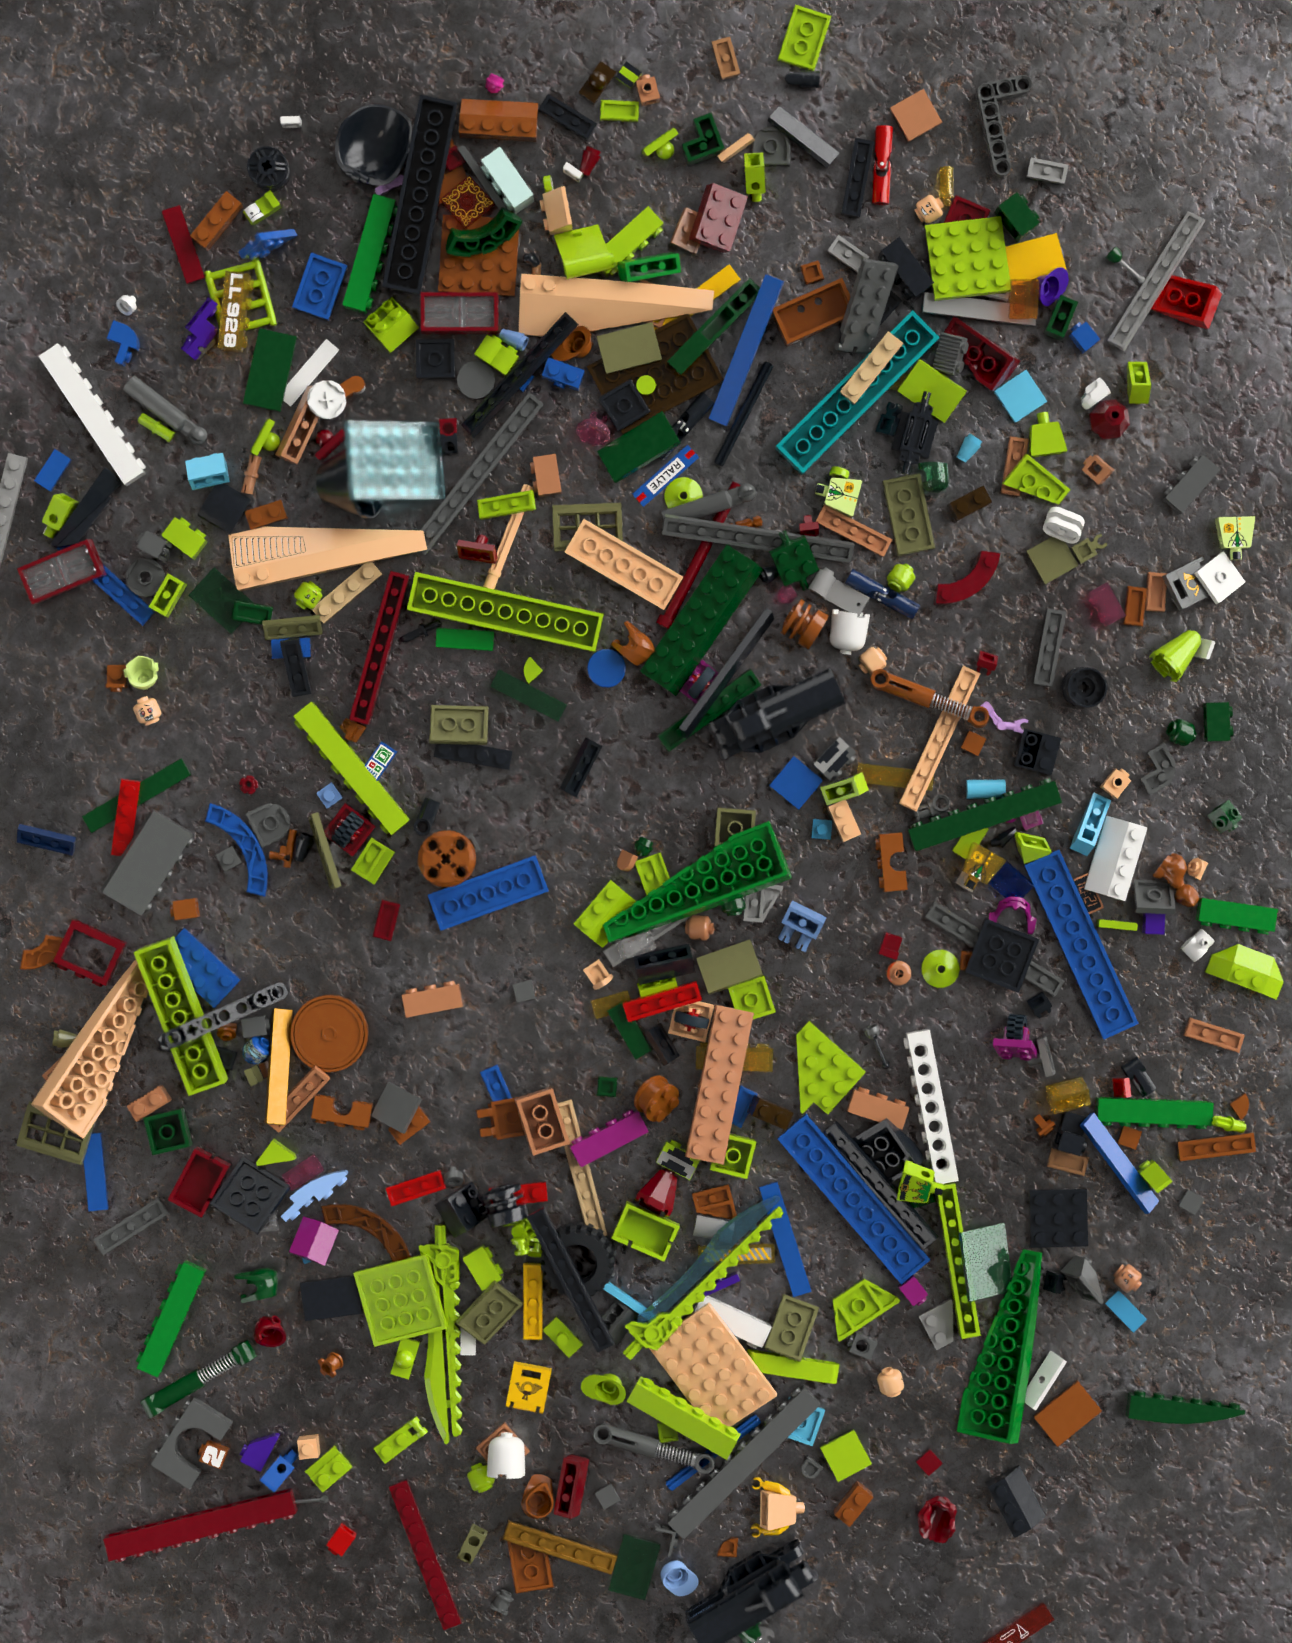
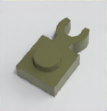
[1071,534,1108,564]

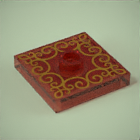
[440,175,495,229]

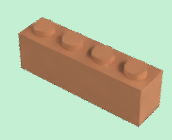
[275,386,319,464]

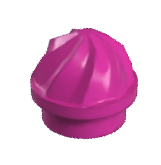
[485,73,504,93]

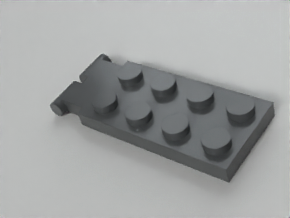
[835,259,898,354]

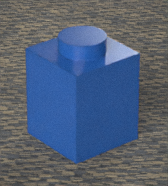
[1069,322,1100,354]

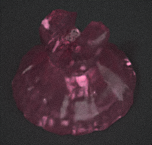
[576,411,610,445]

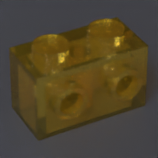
[1045,1077,1091,1114]

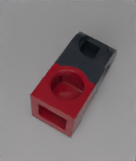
[439,418,458,454]

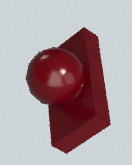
[314,429,348,462]

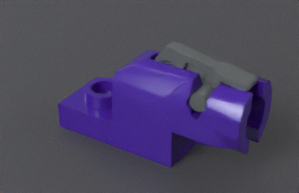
[180,297,218,360]

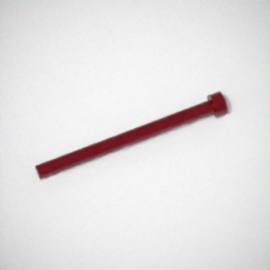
[656,481,740,630]

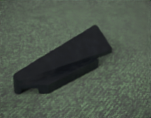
[51,467,123,549]

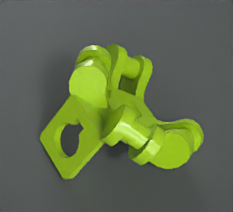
[502,1218,542,1258]

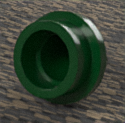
[634,837,653,856]

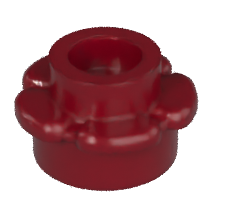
[239,775,258,794]

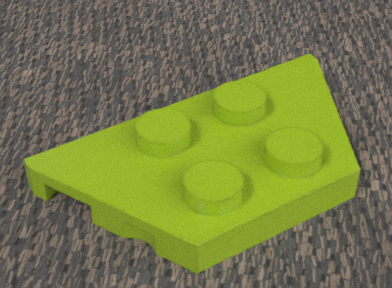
[832,1278,900,1342]

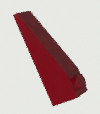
[944,317,1020,391]

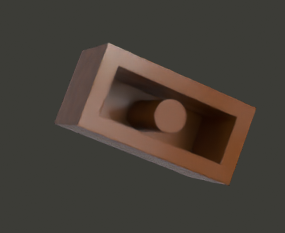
[833,1481,874,1527]

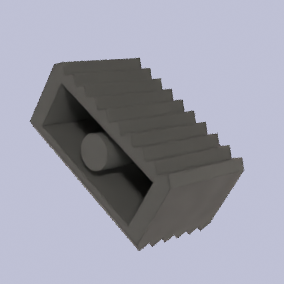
[932,332,969,376]

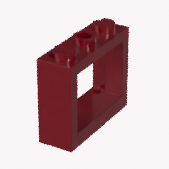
[53,919,128,987]

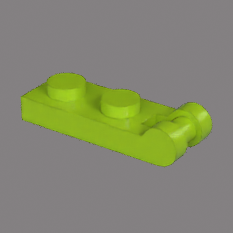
[374,1416,428,1464]

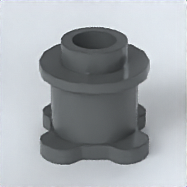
[490,1590,514,1615]

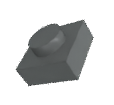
[215,846,242,872]

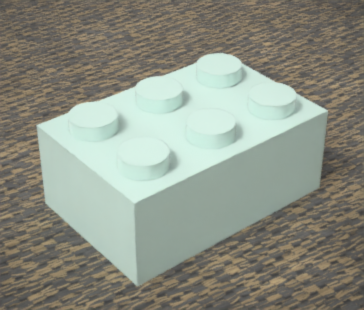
[481,147,534,214]

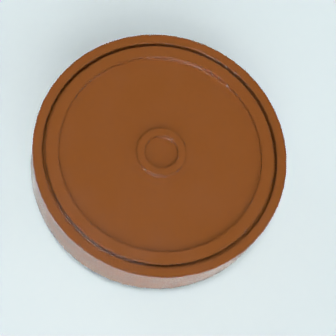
[291,994,369,1072]

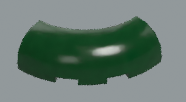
[446,207,522,257]

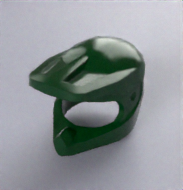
[234,1268,278,1303]

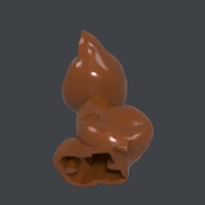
[1153,853,1199,907]

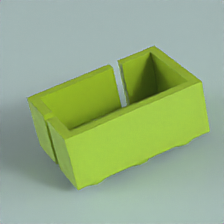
[611,1201,680,1262]

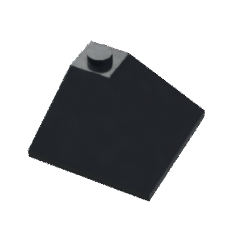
[852,1118,925,1182]

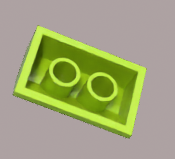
[574,880,636,948]

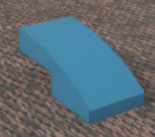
[1105,1290,1147,1333]

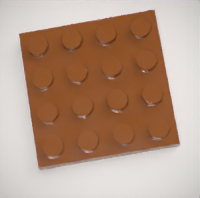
[438,214,519,297]

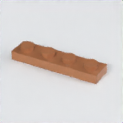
[816,505,892,557]
[264,1065,330,1133]

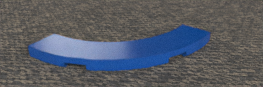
[205,803,268,897]

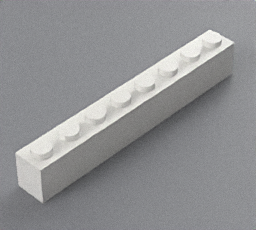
[39,343,146,486]

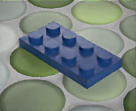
[175,928,241,1008]

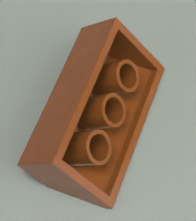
[459,99,538,142]

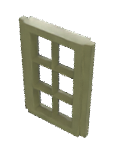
[552,503,623,552]
[17,1101,94,1165]

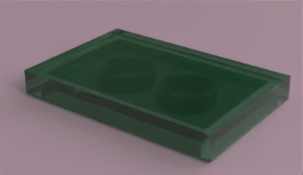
[188,567,254,634]
[608,1534,661,1600]

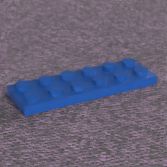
[428,855,549,931]

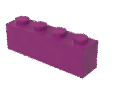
[569,1109,649,1168]

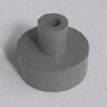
[444,1167,464,1187]

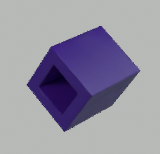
[1142,913,1165,935]

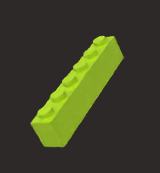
[626,1377,741,1460]

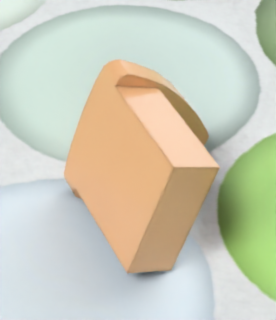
[583,959,614,990]

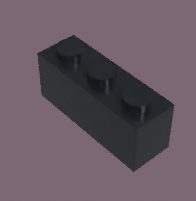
[633,944,696,985]

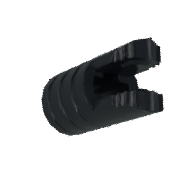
[784,70,820,89]

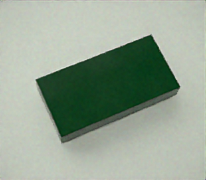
[231,600,273,625]

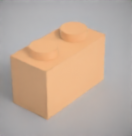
[827,800,861,842]

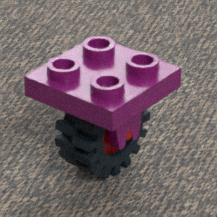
[993,1014,1038,1061]

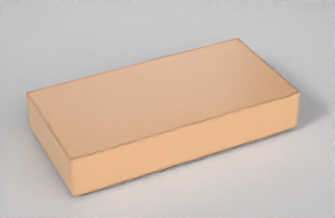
[718,133,755,163]

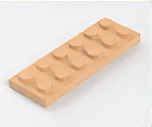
[565,519,683,610]

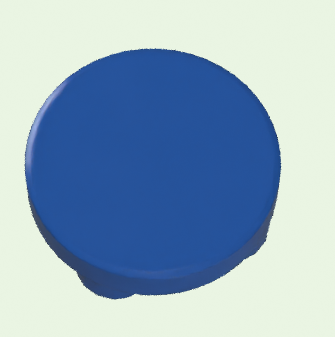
[587,649,626,688]

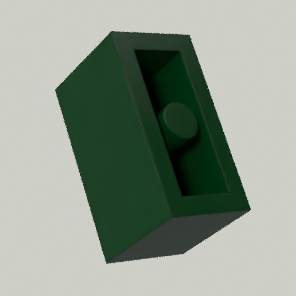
[1043,295,1078,341]
[1203,702,1233,742]

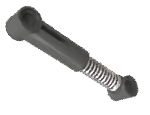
[593,1423,715,1474]

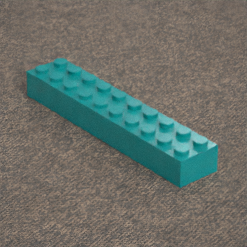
[775,310,940,475]

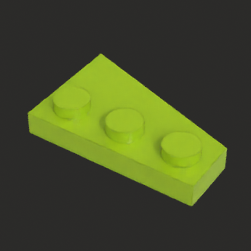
[1002,454,1071,505]

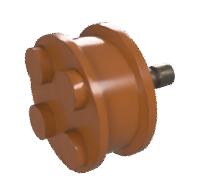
[634,1075,679,1122]

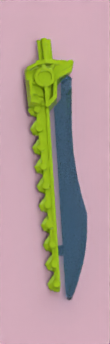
[622,1195,783,1360]

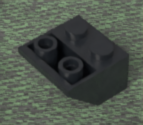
[1014,728,1061,775]
[435,1182,490,1238]

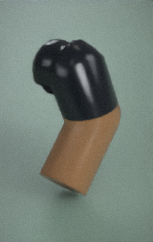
[523,253,541,275]

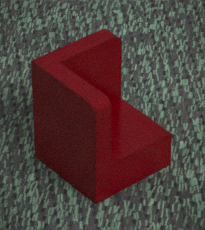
[877,932,902,960]

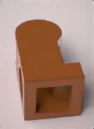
[340,376,366,407]

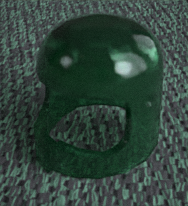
[918,462,949,493]

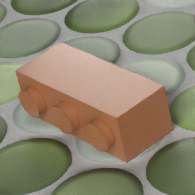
[402,981,464,1018]
[846,1087,909,1130]

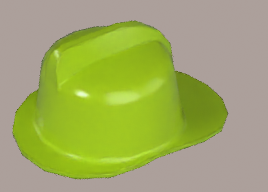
[581,1373,626,1405]

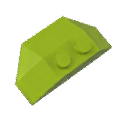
[1205,944,1283,1000]

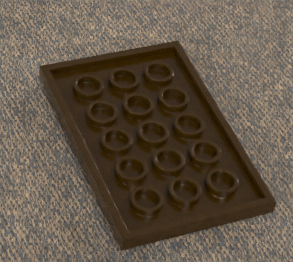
[587,314,724,435]

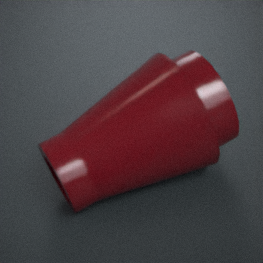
[579,146,601,176]

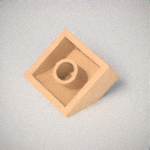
[539,186,572,235]

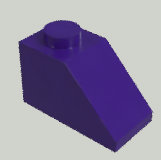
[239,1433,280,1472]

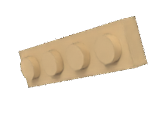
[839,331,903,405]
[312,562,383,624]

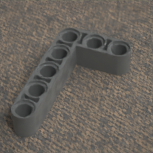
[976,75,1032,179]

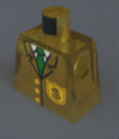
[962,842,1006,890]

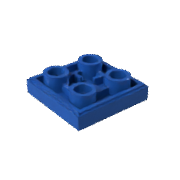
[769,756,823,810]

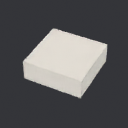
[280,116,302,128]
[563,162,583,182]

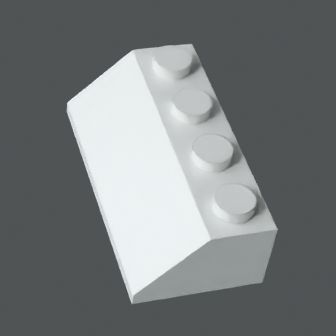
[1084,816,1147,901]

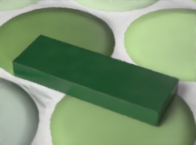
[607,1000,652,1060]

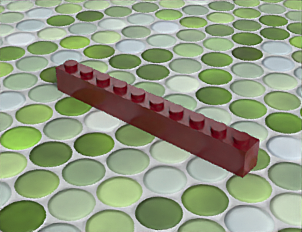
[103,1488,298,1562]

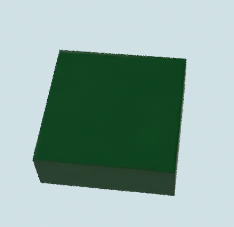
[597,1076,618,1097]

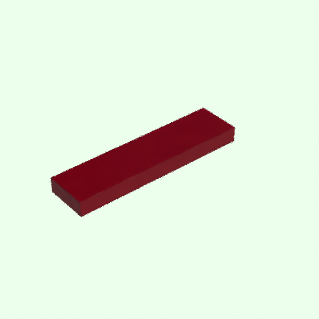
[162,205,205,285]

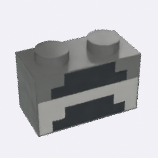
[812,736,856,780]

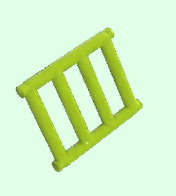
[204,257,277,340]

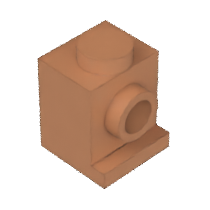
[636,74,660,107]
[1082,455,1115,485]

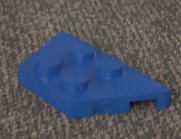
[238,229,298,260]

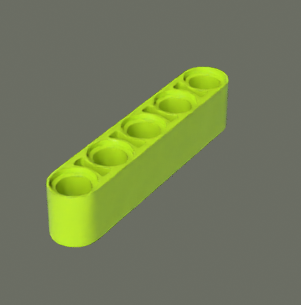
[747,1349,840,1384]

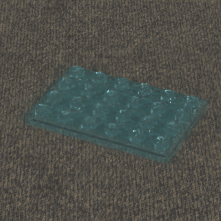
[344,420,445,500]

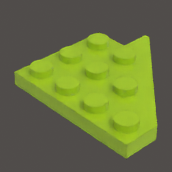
[796,1021,866,1114]

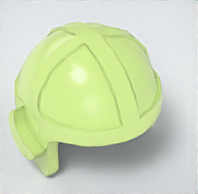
[124,656,159,690]

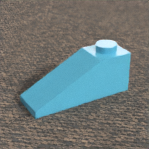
[1070,793,1111,856]

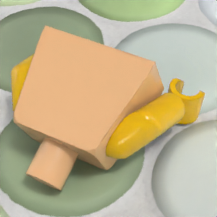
[751,1477,805,1538]

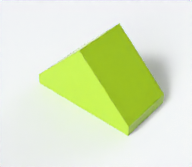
[1014,832,1052,864]
[256,1139,297,1166]

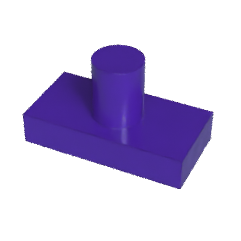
[704,1265,740,1296]

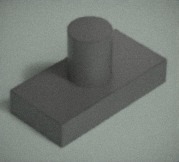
[1028,1036,1056,1077]

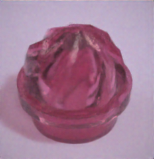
[778,585,798,604]

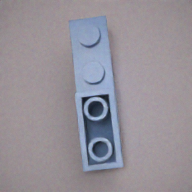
[281,1170,349,1222]

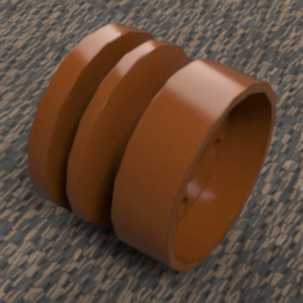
[781,599,829,650]

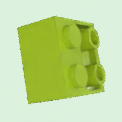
[363,297,419,353]

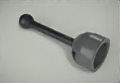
[863,1024,890,1069]

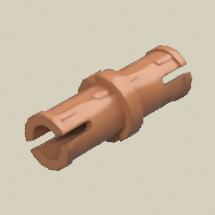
[241,455,262,495]

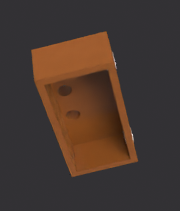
[772,278,850,347]

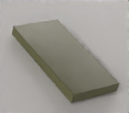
[882,473,935,556]
[308,812,341,889]

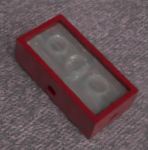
[421,292,499,334]
[17,539,107,604]

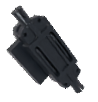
[891,391,939,475]

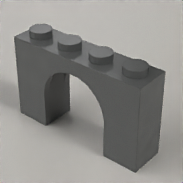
[151,1397,233,1490]

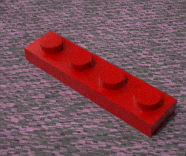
[111,779,141,856]
[623,981,702,1022]

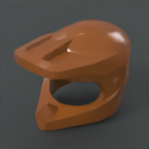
[611,621,655,666]
[521,1474,554,1519]

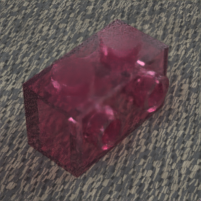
[1088,582,1126,626]

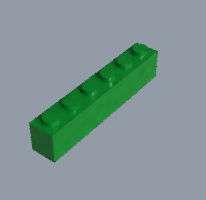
[342,194,398,314]
[1095,1097,1214,1129]
[136,1260,207,1378]

